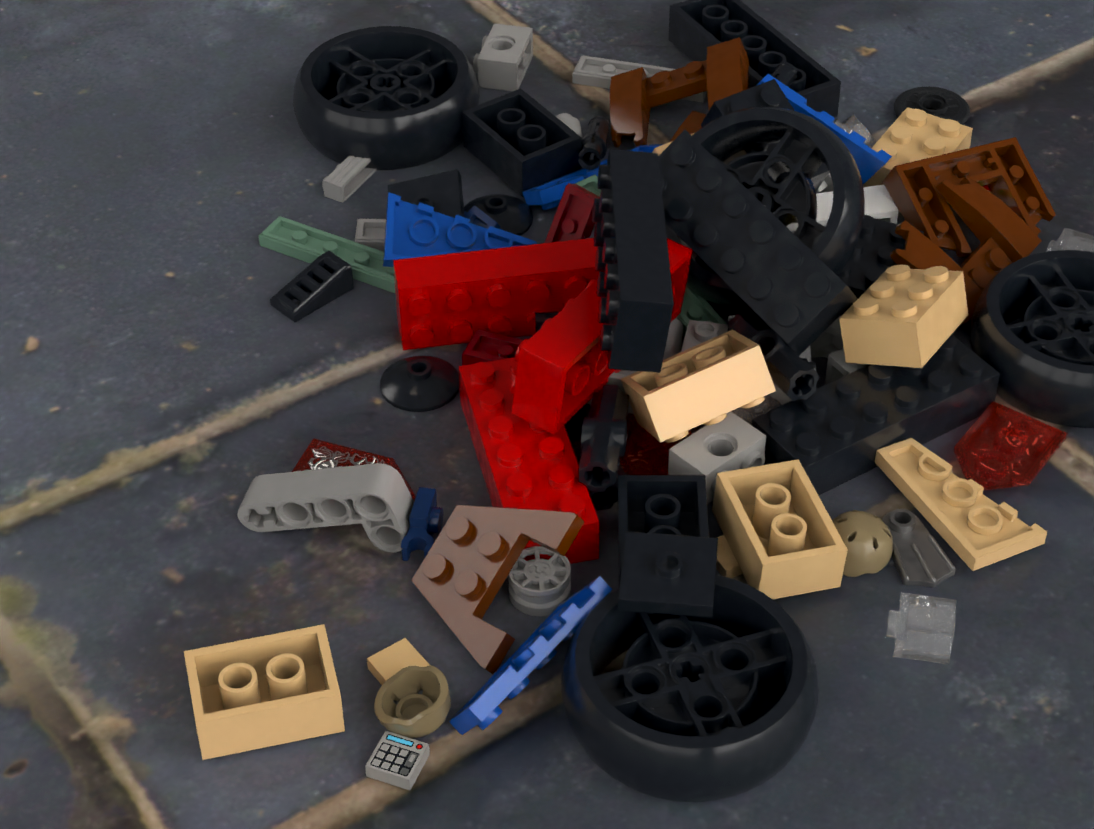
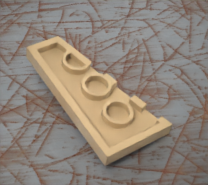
[875,438,1047,571]

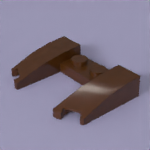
[610,37,749,147]
[883,137,1056,258]
[890,177,1042,327]

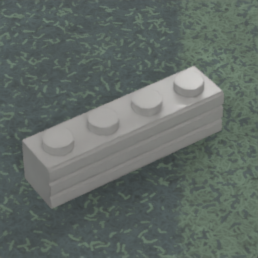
[322,155,377,203]

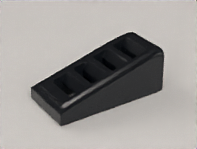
[270,251,354,322]

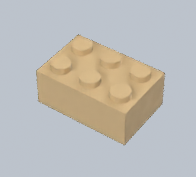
[863,107,973,187]
[839,265,968,368]
[621,330,776,443]
[712,459,848,599]
[184,624,345,760]

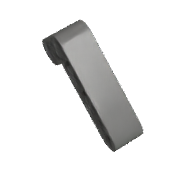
[237,463,414,553]

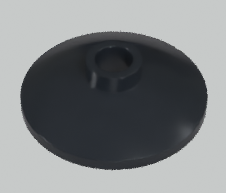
[464,194,533,236]
[380,356,460,412]

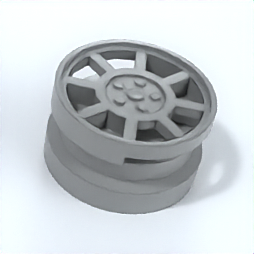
[508,546,571,616]

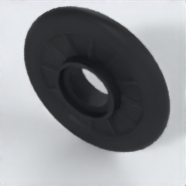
[894,86,970,125]

